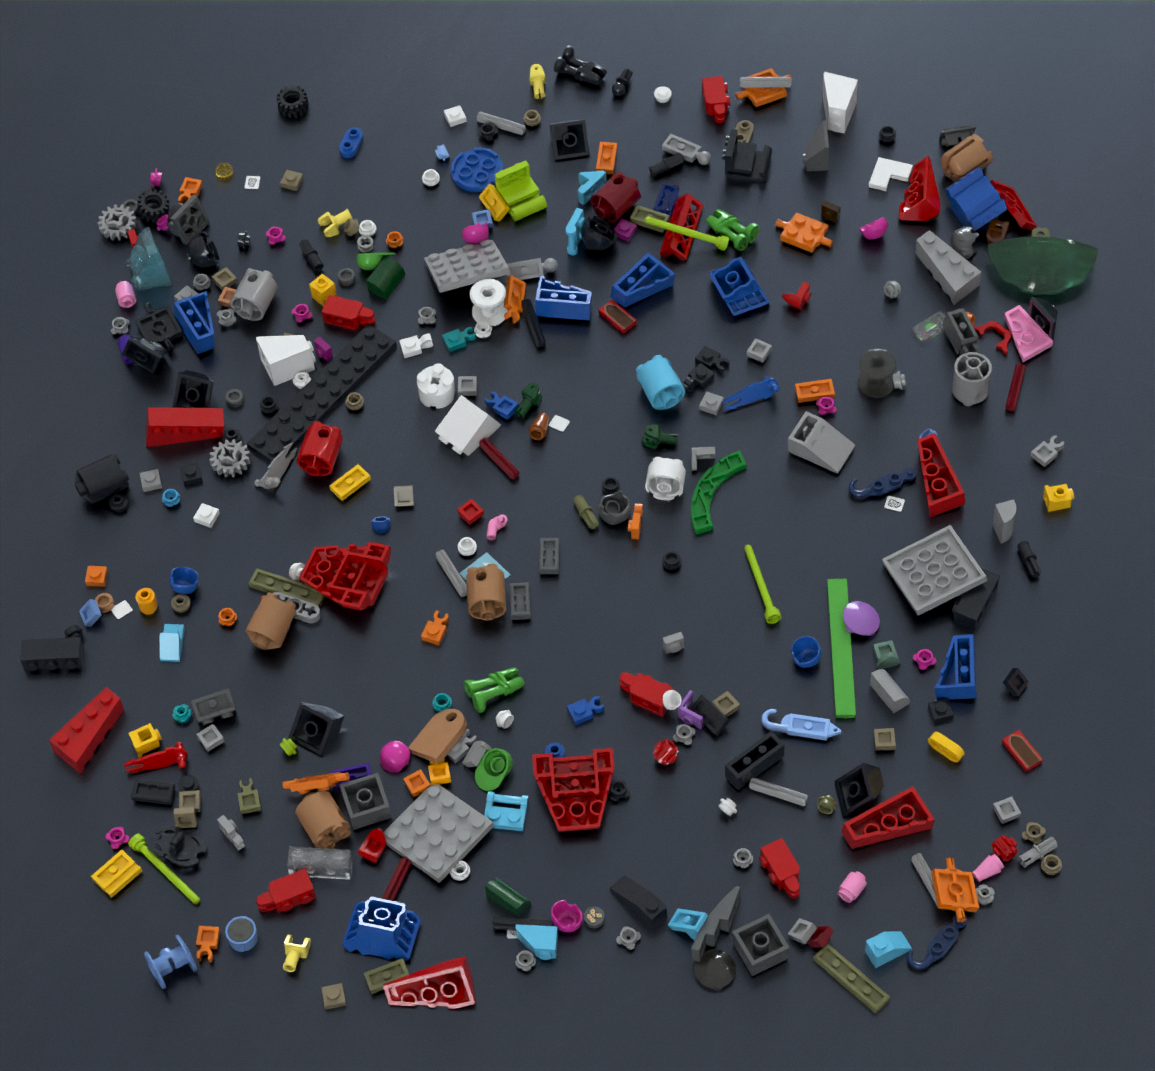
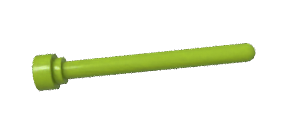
[644,217,729,251]
[744,544,782,624]
[128,833,200,904]

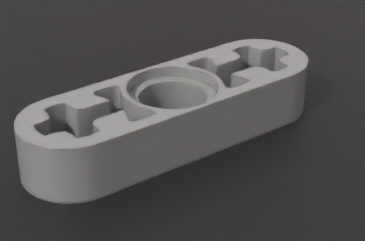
[273,592,321,623]

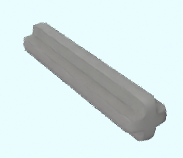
[740,77,791,87]
[477,112,526,135]
[435,550,467,597]
[749,777,808,806]
[911,853,937,905]

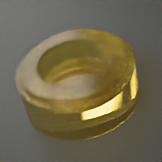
[215,162,233,180]

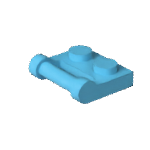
[566,208,586,256]
[484,791,529,831]

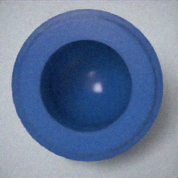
[371,516,391,534]

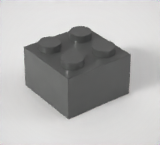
[339,773,392,830]
[732,914,790,976]

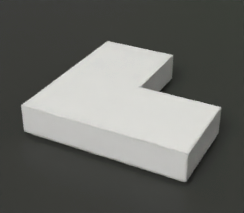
[869,157,913,191]

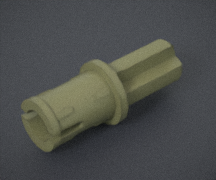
[573,495,599,529]

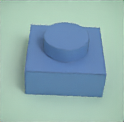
[472,209,493,228]
[79,599,101,627]

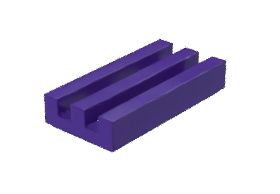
[330,763,372,792]

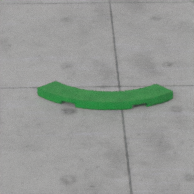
[691,450,747,535]

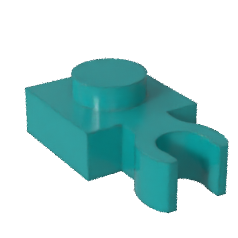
[442,327,476,352]

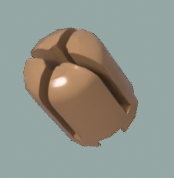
[941,134,993,182]

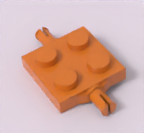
[735,68,792,107]
[775,212,833,253]
[282,772,350,794]
[931,857,979,922]

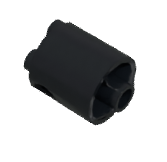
[75,454,129,504]

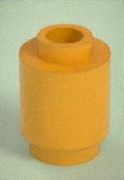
[135,588,158,615]

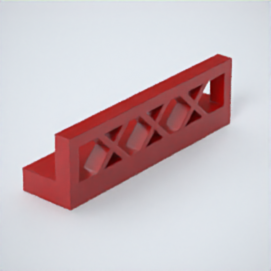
[659,193,704,261]

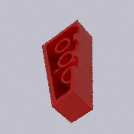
[145,407,224,447]
[917,433,965,518]
[49,687,124,774]
[841,786,935,849]

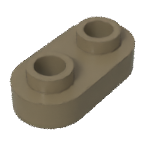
[735,120,754,143]

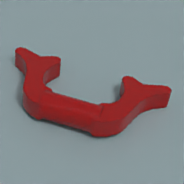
[973,321,1011,355]

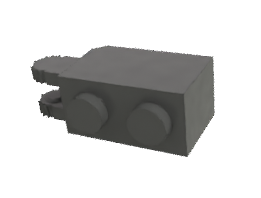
[942,308,981,355]

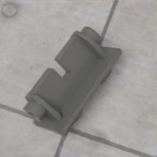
[939,125,977,147]

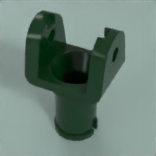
[514,383,542,418]
[641,425,678,449]

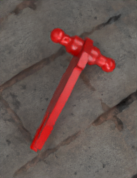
[124,742,188,773]

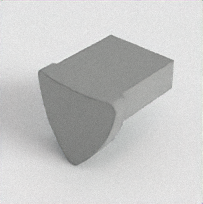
[690,447,715,470]
[462,741,493,767]

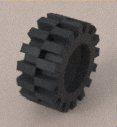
[276,85,309,118]
[137,189,170,223]

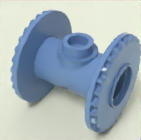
[144,934,197,989]

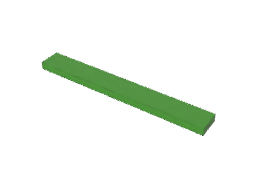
[827,579,856,718]

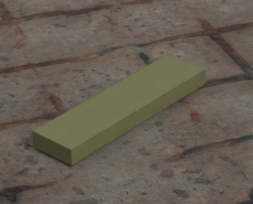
[248,568,326,608]
[813,944,890,1014]

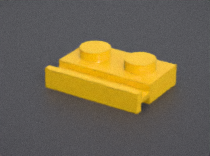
[91,850,142,898]

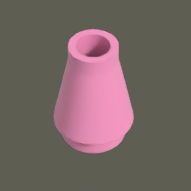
[972,854,1004,882]

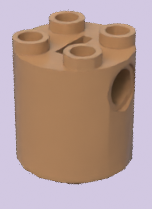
[466,564,507,620]
[245,592,297,650]
[295,791,351,851]

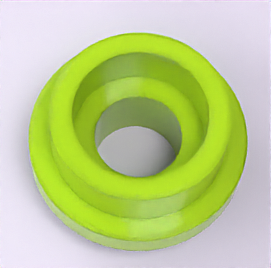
[280,738,297,756]

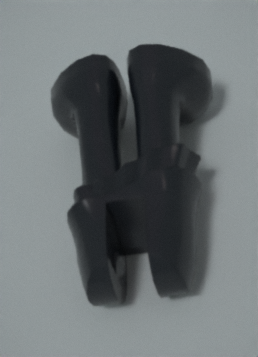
[554,45,607,85]

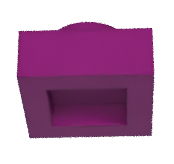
[613,219,637,242]
[314,337,333,362]

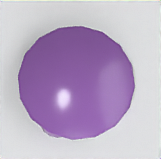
[843,601,880,636]

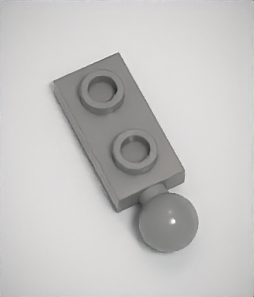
[662,134,711,165]
[507,258,558,280]

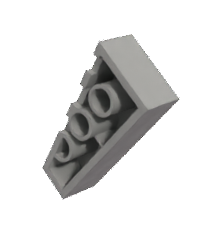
[915,230,981,305]

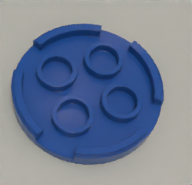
[451,147,504,192]

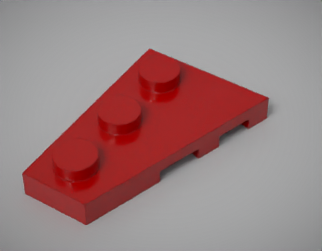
[990,180,1037,231]

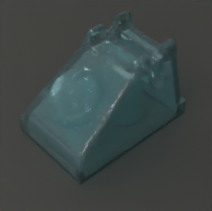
[126,227,172,291]

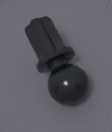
[612,68,633,96]

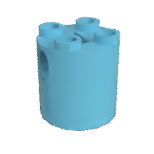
[636,355,685,410]

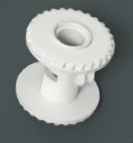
[470,278,508,327]

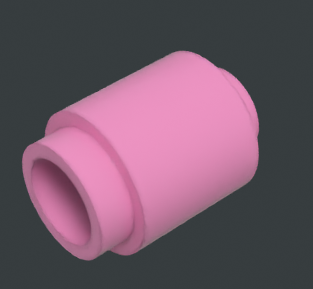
[115,281,136,308]
[838,871,867,903]

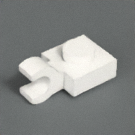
[399,334,433,358]

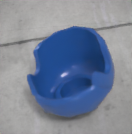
[169,567,199,595]
[791,636,822,668]

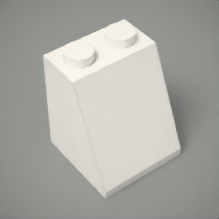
[822,72,858,133]
[256,335,316,386]
[435,395,501,456]

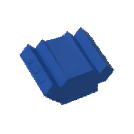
[945,168,1007,231]
[709,257,770,316]
[342,897,421,962]

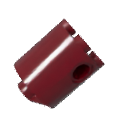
[590,171,641,223]

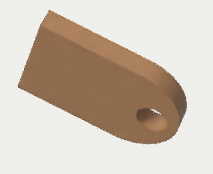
[408,709,467,764]

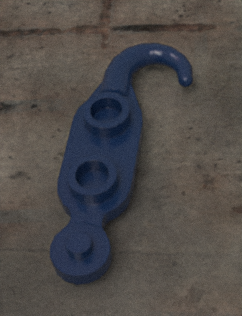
[848,468,917,498]
[907,914,967,970]

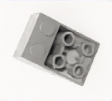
[788,411,855,474]

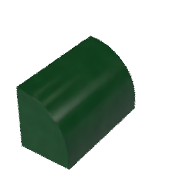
[367,255,405,299]
[485,878,531,918]

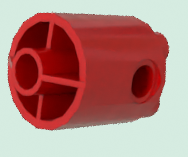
[296,421,343,476]

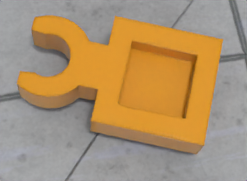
[428,758,451,785]

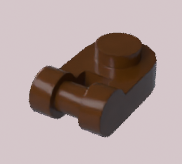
[986,218,1010,246]

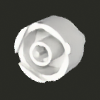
[417,364,455,408]
[645,457,686,500]

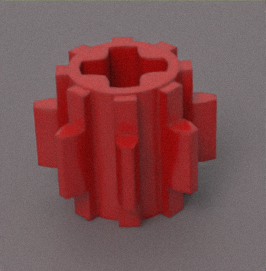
[653,739,679,766]
[991,835,1018,862]

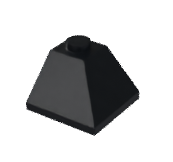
[549,120,590,160]
[1028,297,1058,341]
[122,336,167,373]
[172,370,214,408]
[288,702,345,755]
[835,762,884,817]

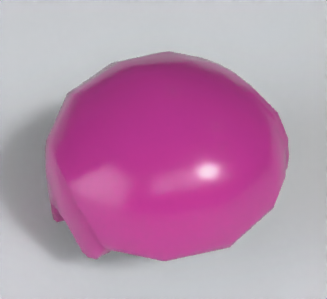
[859,217,888,240]
[462,222,489,245]
[380,741,411,772]
[551,900,583,933]

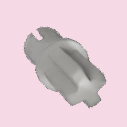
[1018,837,1058,868]

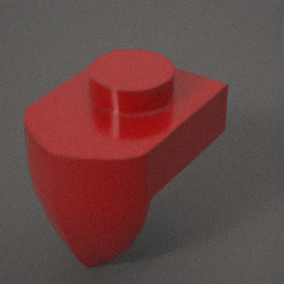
[782,282,812,310]
[358,828,386,863]

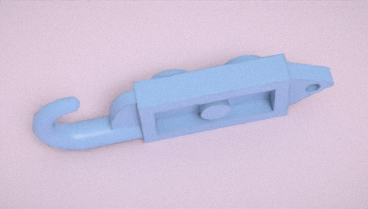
[761,709,841,741]

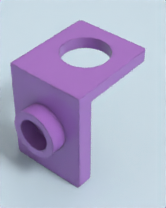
[678,690,703,729]

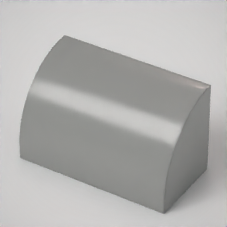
[993,499,1016,544]
[870,669,910,713]

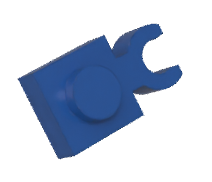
[484,392,519,420]
[567,696,604,725]

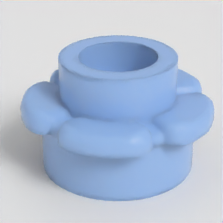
[435,144,450,161]

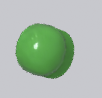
[356,253,396,271]
[475,748,513,791]

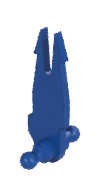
[722,377,779,410]

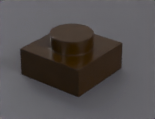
[821,200,841,223]

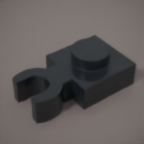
[695,346,730,374]

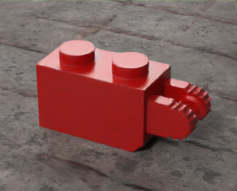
[702,76,730,124]
[322,295,376,330]
[619,672,674,717]
[759,838,800,899]
[256,868,316,913]

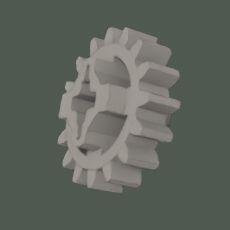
[98,204,137,241]
[209,439,251,477]

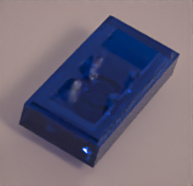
[653,183,680,217]

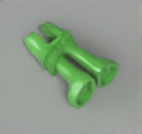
[706,209,760,251]
[464,667,525,713]

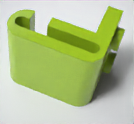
[494,160,547,222]

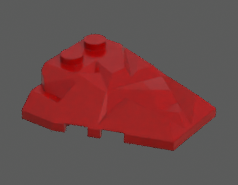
[299,542,391,611]
[532,748,615,832]

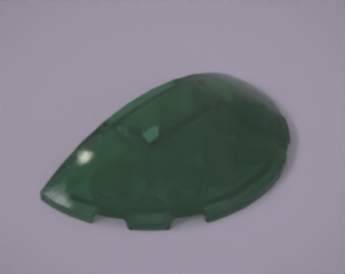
[988,237,1098,295]

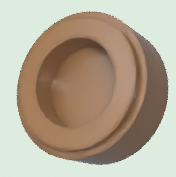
[95,593,115,613]

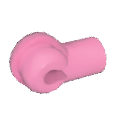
[486,515,508,540]

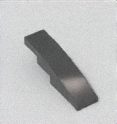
[691,886,741,962]

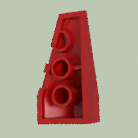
[899,156,940,222]
[383,956,476,1009]

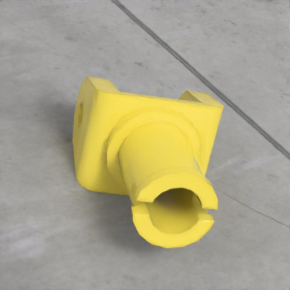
[530,64,546,99]
[318,209,353,237]
[283,934,311,972]

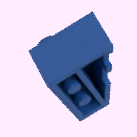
[610,252,675,308]
[535,275,592,320]
[174,291,214,354]
[934,634,977,700]

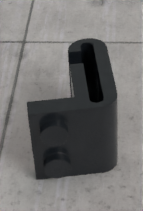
[722,129,772,182]

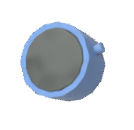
[225,916,258,952]

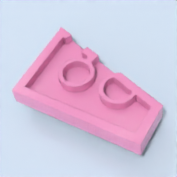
[1004,305,1053,362]

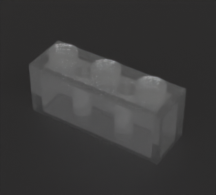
[287,846,353,879]

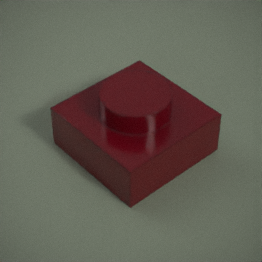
[807,926,834,948]

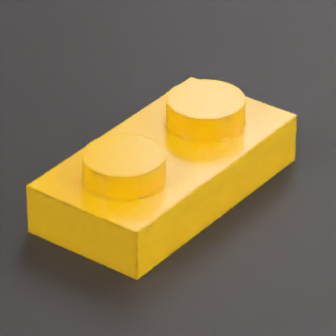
[479,184,510,222]
[329,464,371,501]

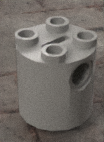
[230,268,278,321]
[952,352,992,406]

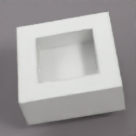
[444,105,467,127]
[193,503,220,528]

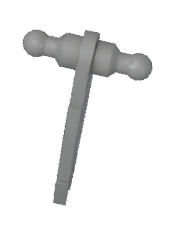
[254,443,297,489]

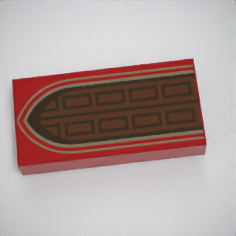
[599,299,637,334]
[1002,730,1043,772]

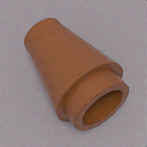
[529,413,549,440]

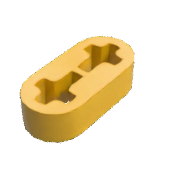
[928,732,965,763]

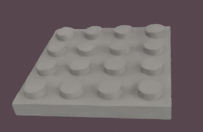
[424,240,510,293]
[882,525,987,615]
[383,784,494,883]

